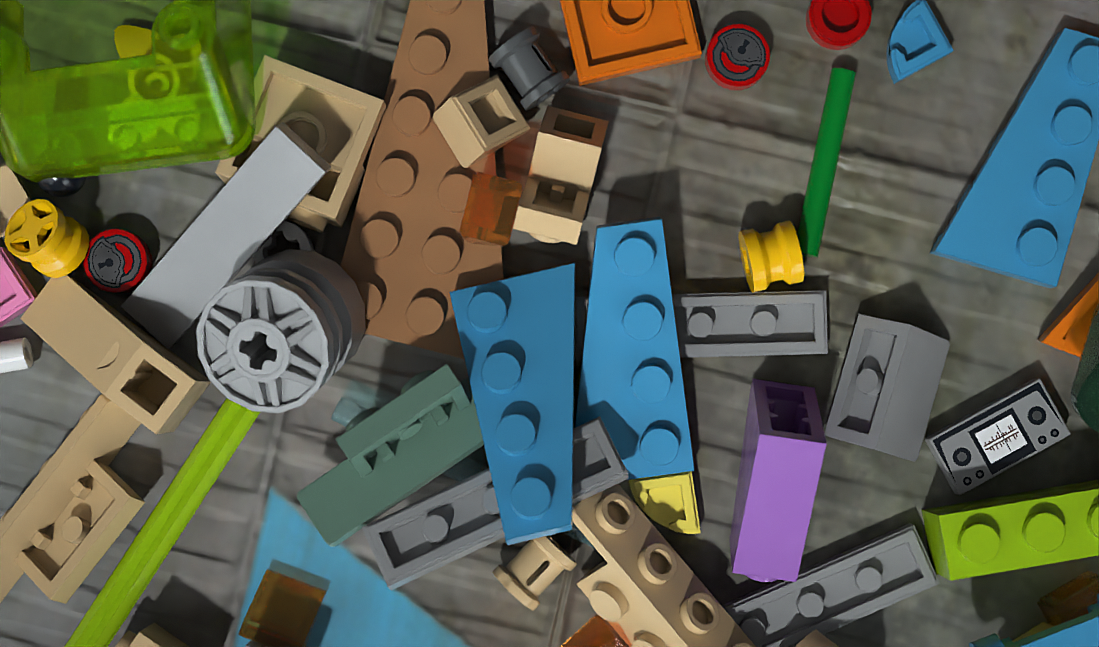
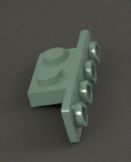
[297,364,484,547]

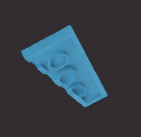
[929,28,1099,288]
[574,217,694,480]
[449,263,575,545]

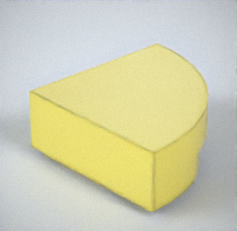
[628,471,701,534]

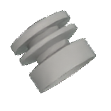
[196,249,366,413]

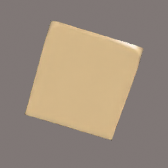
[433,75,531,168]

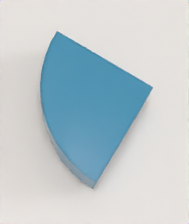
[886,0,954,84]

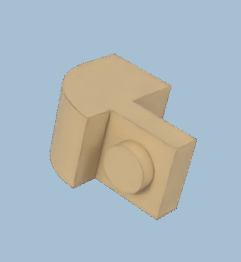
[513,106,609,245]

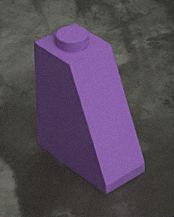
[729,379,827,582]

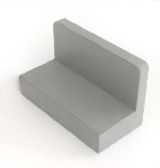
[824,314,950,462]

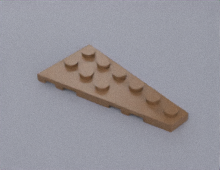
[340,0,504,359]

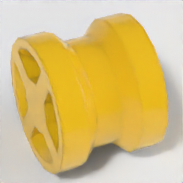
[5,199,89,278]
[739,220,804,293]

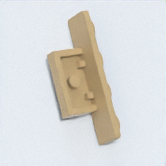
[0,394,145,604]
[572,484,756,647]

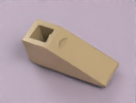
[20,274,211,434]

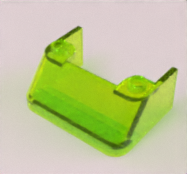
[0,0,256,182]

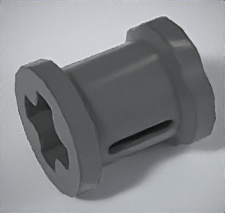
[488,26,570,111]

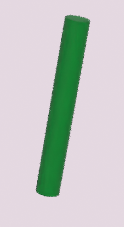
[797,68,856,258]

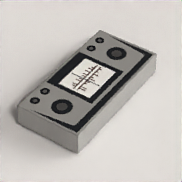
[924,379,1071,495]

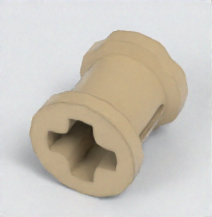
[492,535,577,611]

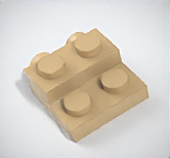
[215,55,386,233]

